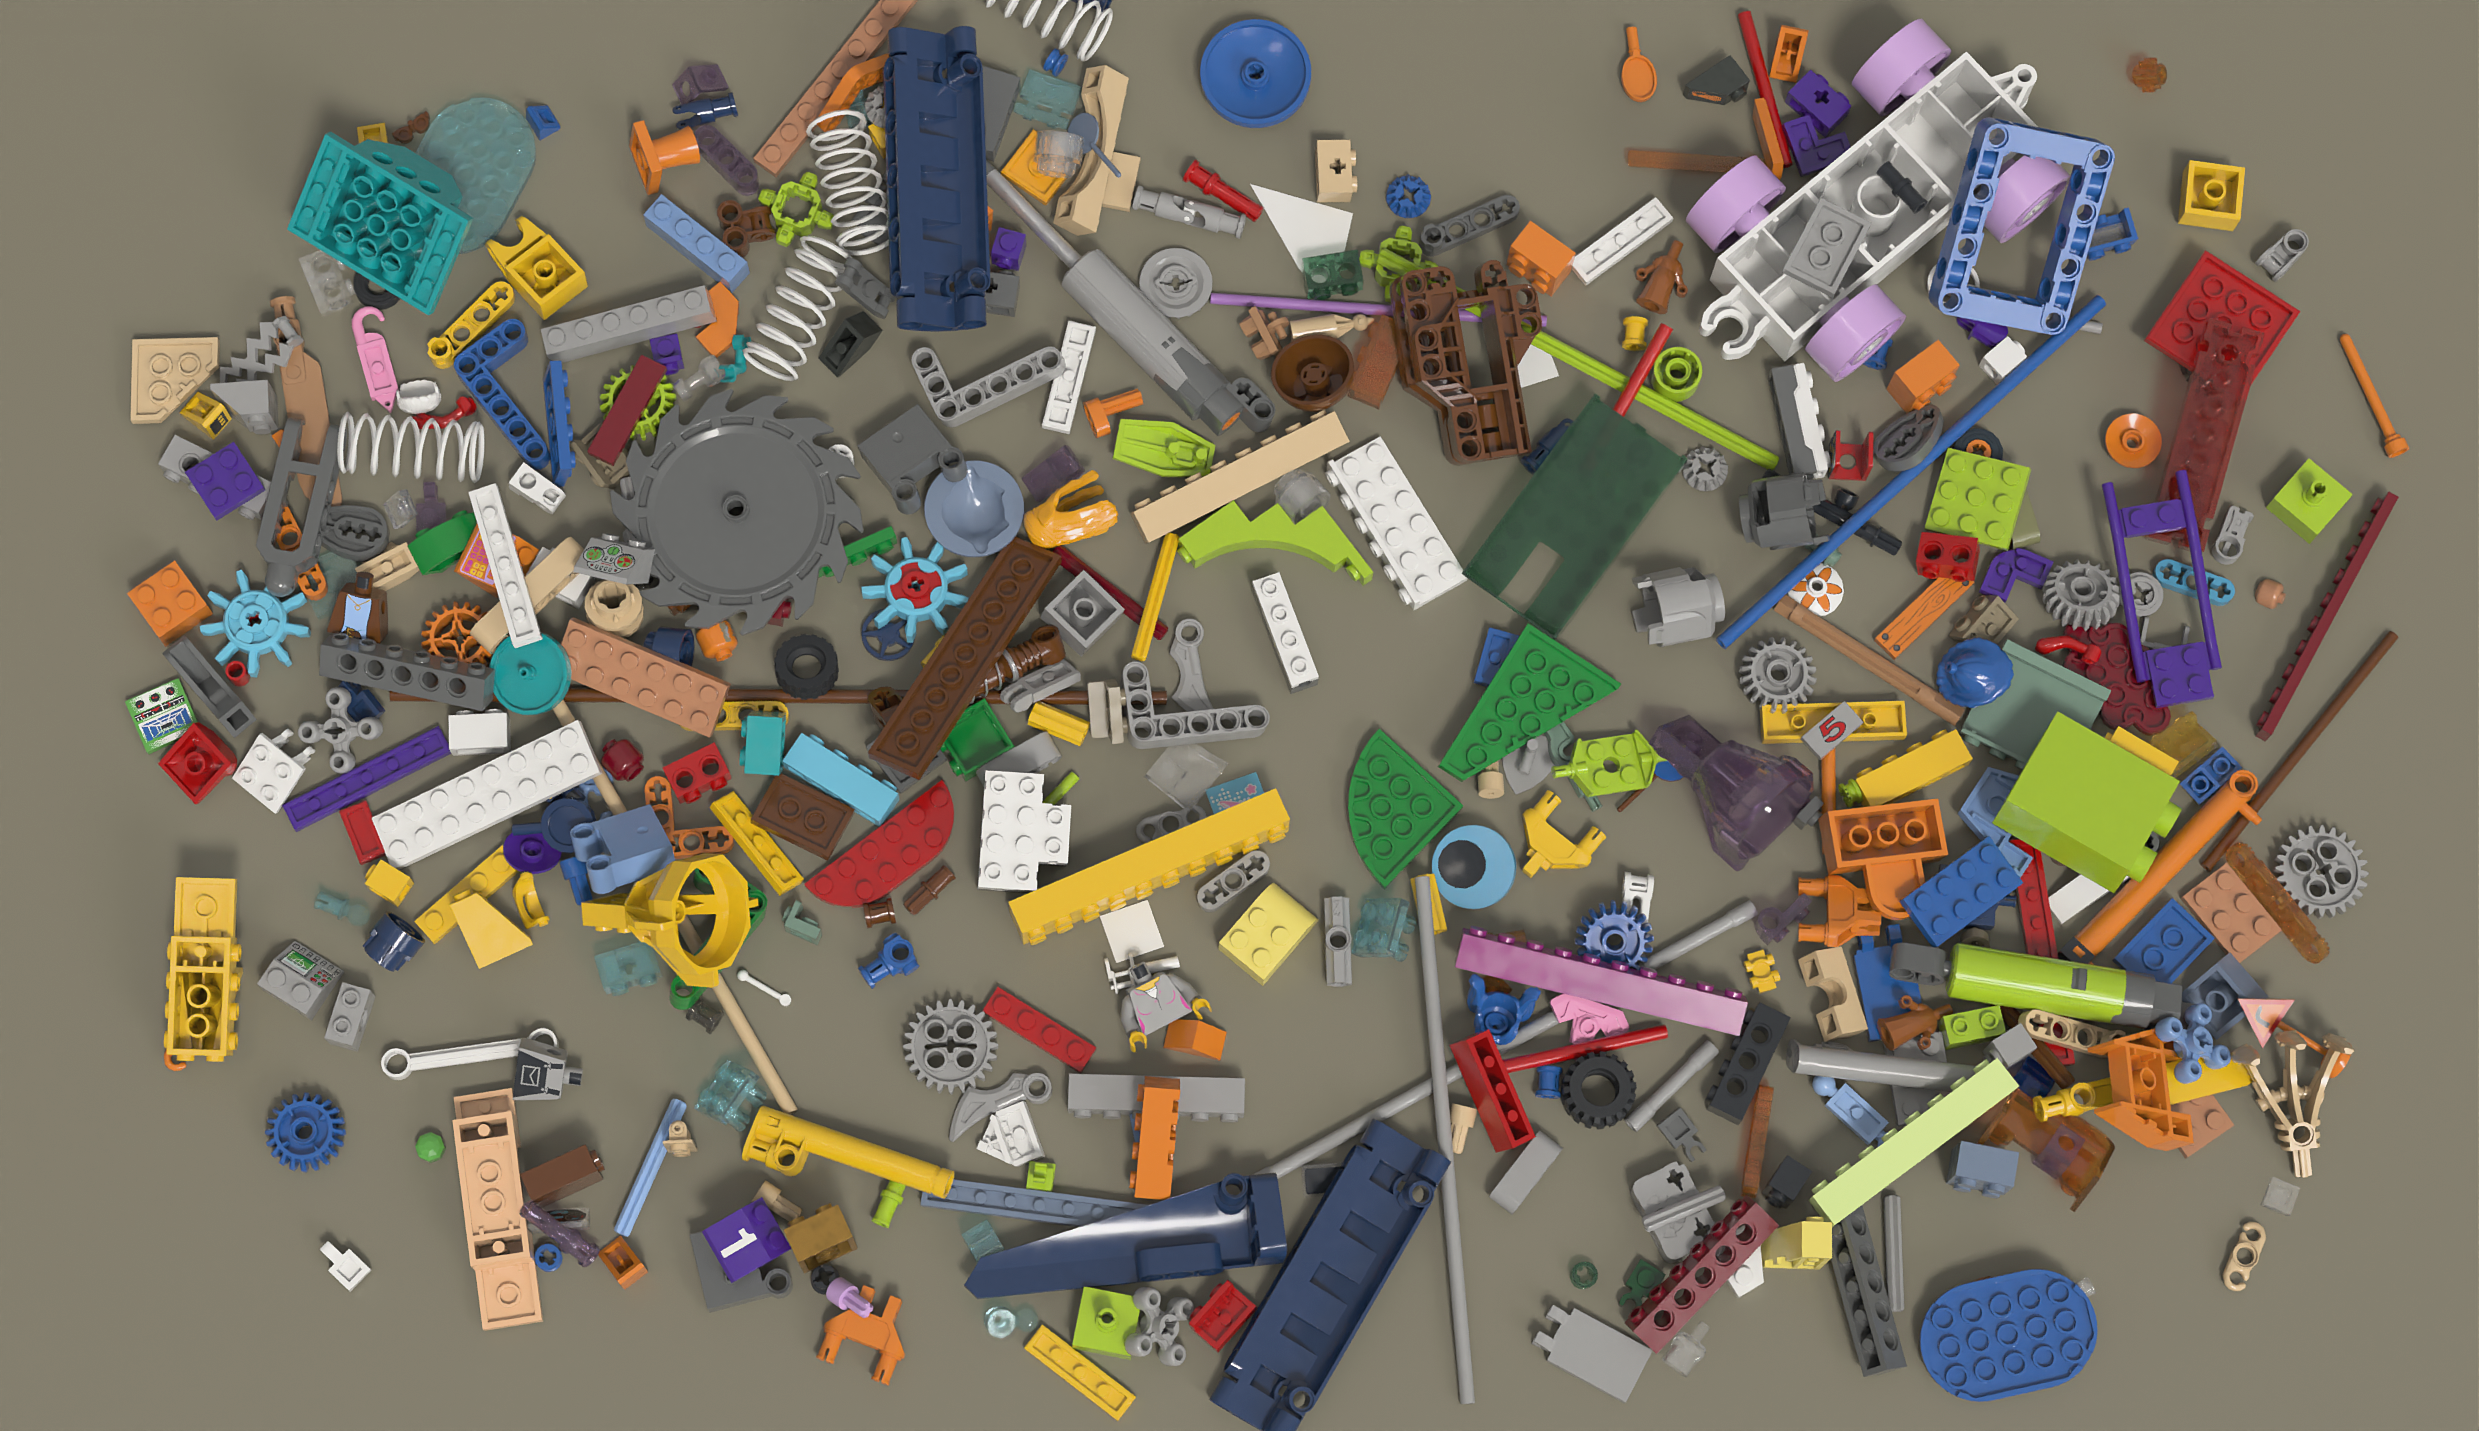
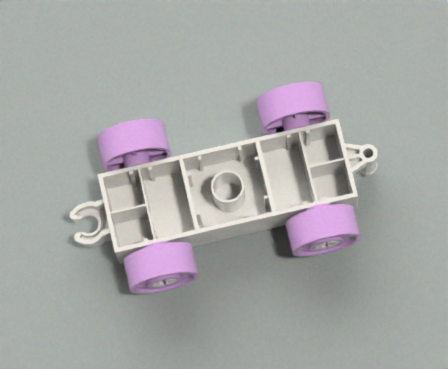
[1686,19,2071,382]

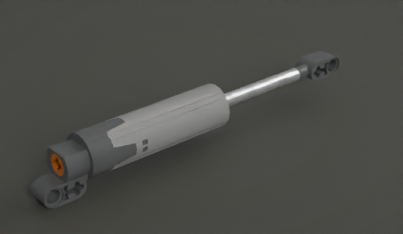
[986,159,1275,436]

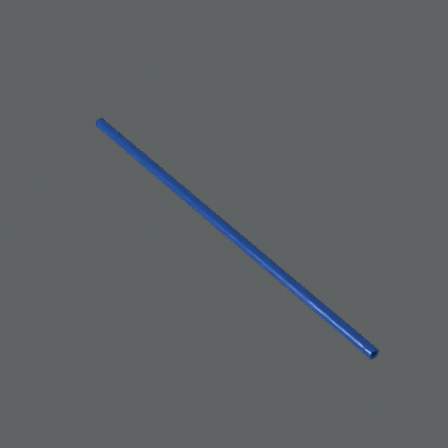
[1716,295,2106,649]

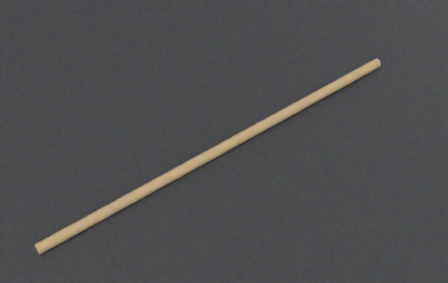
[553,699,798,1115]

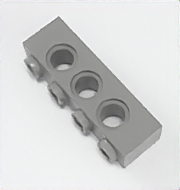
[158,435,271,520]

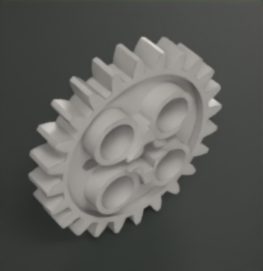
[2272,825,2369,919]
[903,999,998,1095]

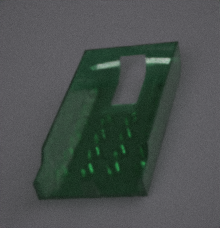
[1462,394,1688,640]

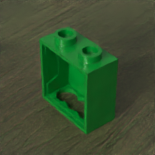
[940,698,1014,782]

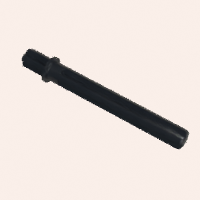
[1762,469,1902,555]

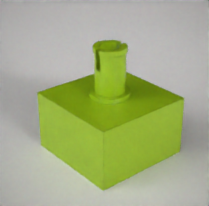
[2266,458,2353,544]
[1072,1287,1141,1360]

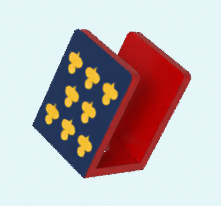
[1828,430,1873,481]

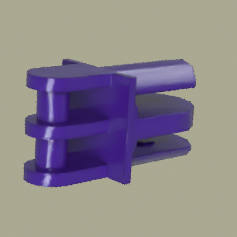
[1956,317,2008,349]

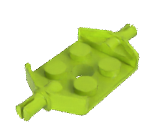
[1551,730,1674,797]

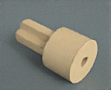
[1478,761,1504,799]
[1450,1103,1477,1154]
[751,1180,802,1222]

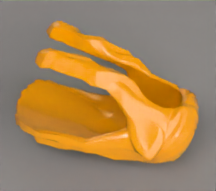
[1023,470,1118,548]

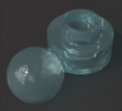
[984,1306,1039,1338]

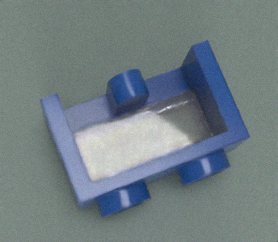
[2087,207,2138,261]

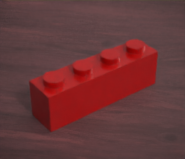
[1449,1029,1536,1153]

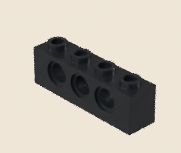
[1706,1002,1791,1125]

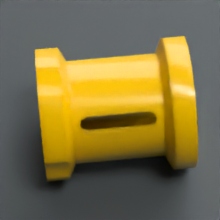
[1622,316,1648,351]

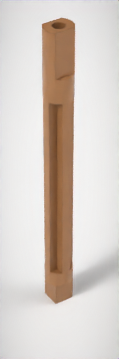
[1774,595,1965,726]

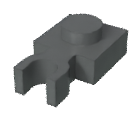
[1656,1107,1706,1162]

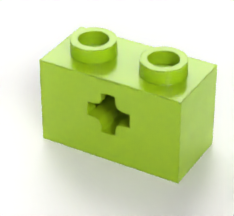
[1937,1005,2006,1050]

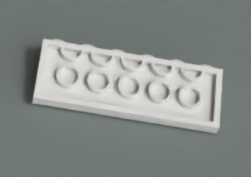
[1325,436,1468,611]

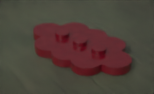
[2062,623,2171,736]

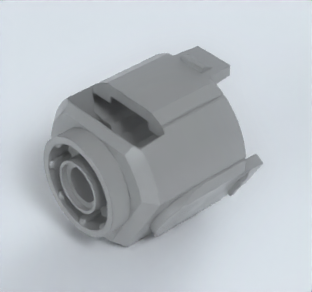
[1631,567,1725,647]

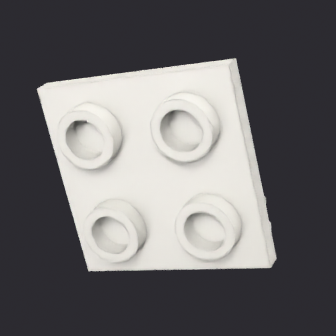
[232,729,315,814]

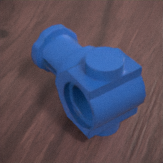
[858,933,919,989]

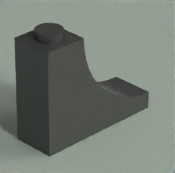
[945,65,1021,162]

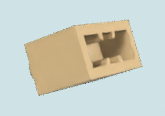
[1315,140,1357,202]

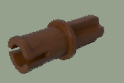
[903,865,956,915]

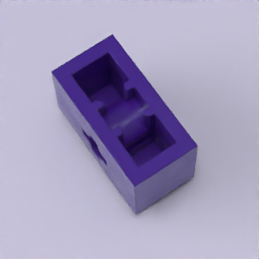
[1785,70,1851,138]

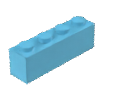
[782,733,900,827]

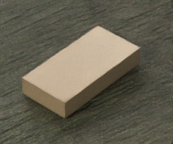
[1102,152,1141,212]

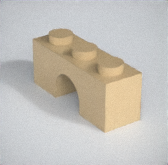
[1798,946,1868,1042]

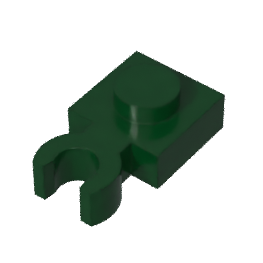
[1619,1259,1666,1307]

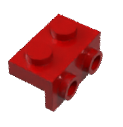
[1189,1280,1257,1352]

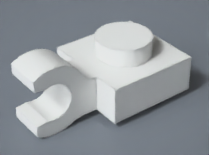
[320,1241,371,1292]

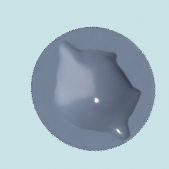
[924,460,1024,557]

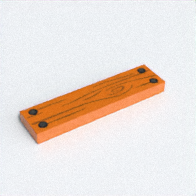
[1874,577,1974,660]

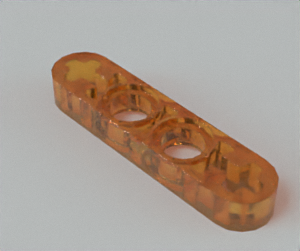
[1740,1085,1774,1198]

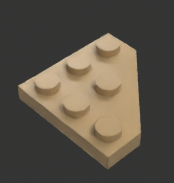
[131,337,220,424]

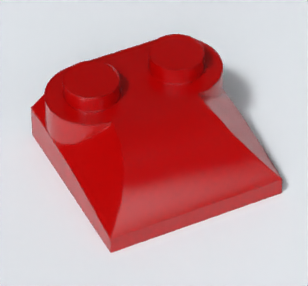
[158,722,237,804]

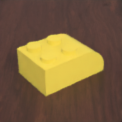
[1218,883,1319,986]

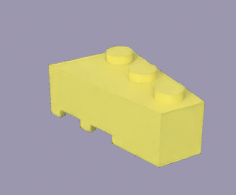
[1761,1217,1832,1270]

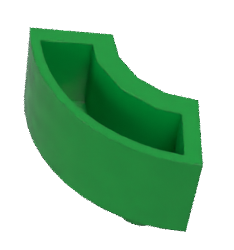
[407,510,477,575]

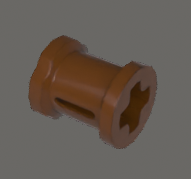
[863,898,896,928]

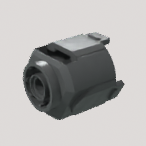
[1739,472,1830,550]

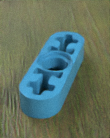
[2152,559,2235,606]

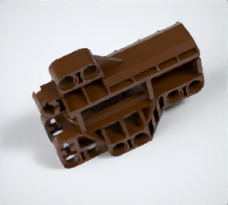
[1390,260,1542,466]

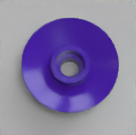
[503,833,562,874]

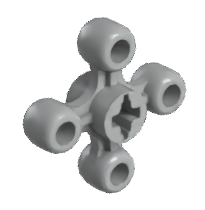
[298,687,383,774]
[1125,1287,1194,1366]

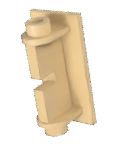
[663,1120,698,1157]

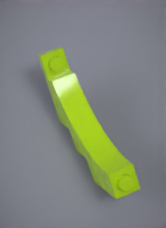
[1177,500,1373,586]

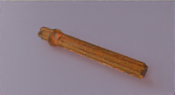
[1627,150,1766,173]

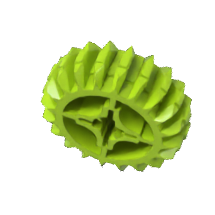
[600,365,677,441]

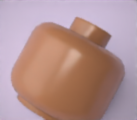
[2255,579,2286,609]

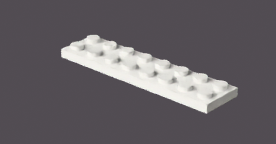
[372,720,603,870]

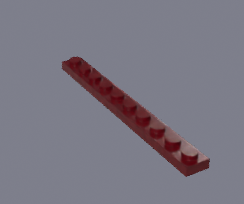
[2256,492,2399,742]

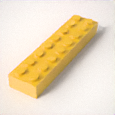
[1760,701,1907,744]

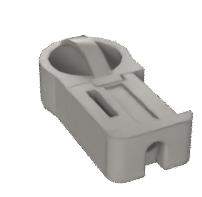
[2212,506,2254,565]

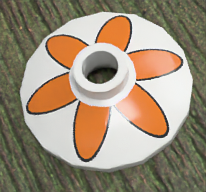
[1788,563,1844,617]

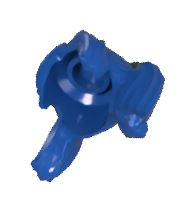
[1467,974,1541,1045]

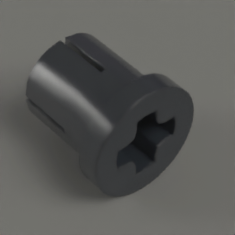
[811,1265,840,1295]

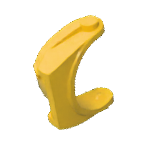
[512,872,550,929]

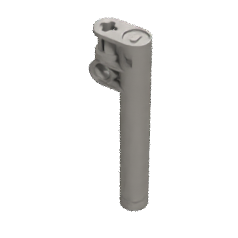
[1786,1039,1976,1092]

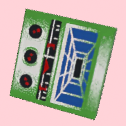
[125,678,198,754]

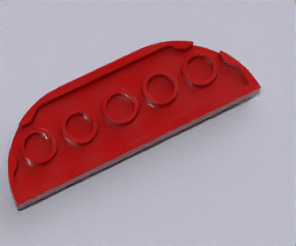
[804,780,954,908]

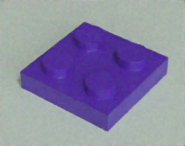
[185,442,266,521]

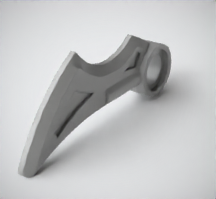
[1169,619,1222,726]
[949,1073,1053,1142]

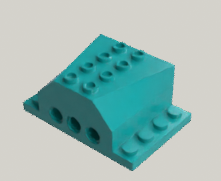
[287,131,474,316]

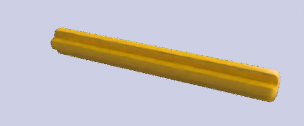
[1131,532,1180,662]

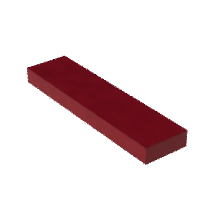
[587,355,667,467]

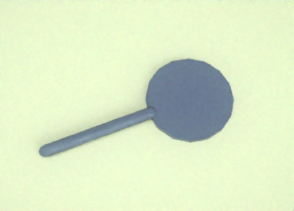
[1067,113,1121,178]

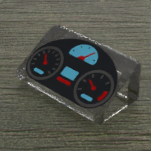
[528,1207,590,1234]

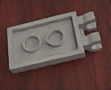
[1531,1305,1653,1404]

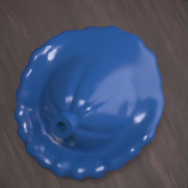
[1936,637,2014,708]

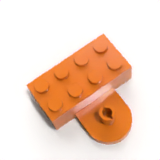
[1818,799,1948,920]

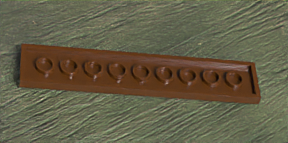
[868,537,1062,780]

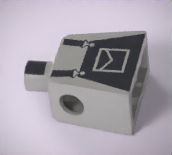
[512,1038,583,1100]

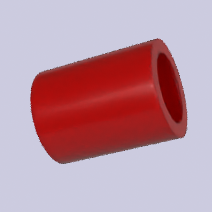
[225,661,250,687]

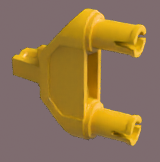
[1522,790,1606,879]

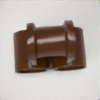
[717,200,776,258]

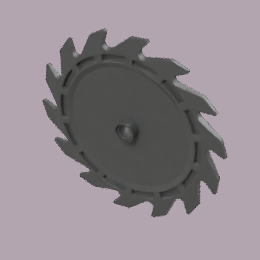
[610,388,863,636]

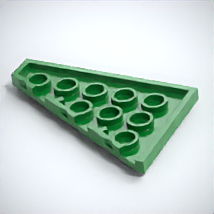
[1437,623,1621,782]

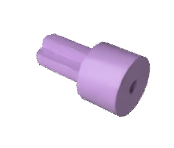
[826,1277,873,1318]

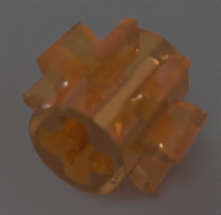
[2132,58,2167,93]

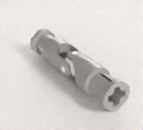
[1132,186,1247,239]

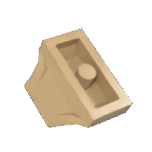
[355,542,419,591]

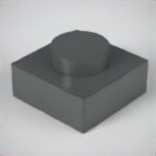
[1793,796,1824,830]

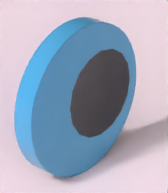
[1432,825,1516,909]

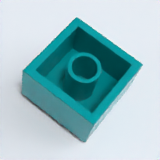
[740,711,786,776]

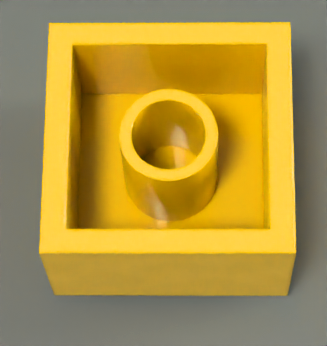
[2178,160,2245,231]

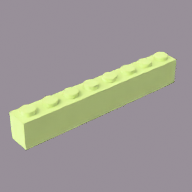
[1808,1058,2019,1227]

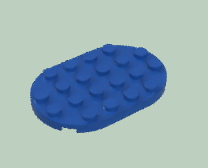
[1919,1269,2098,1402]

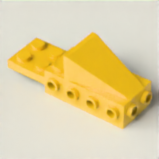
[164,877,243,1062]

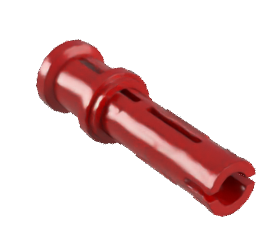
[1182,160,1264,222]

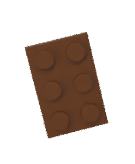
[751,773,855,861]

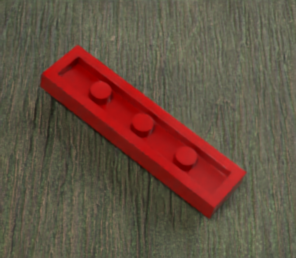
[982,987,1097,1074]

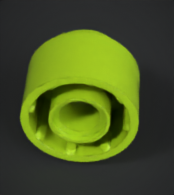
[1651,347,1702,402]

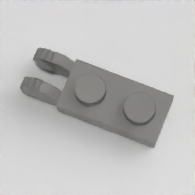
[1000,659,1081,713]

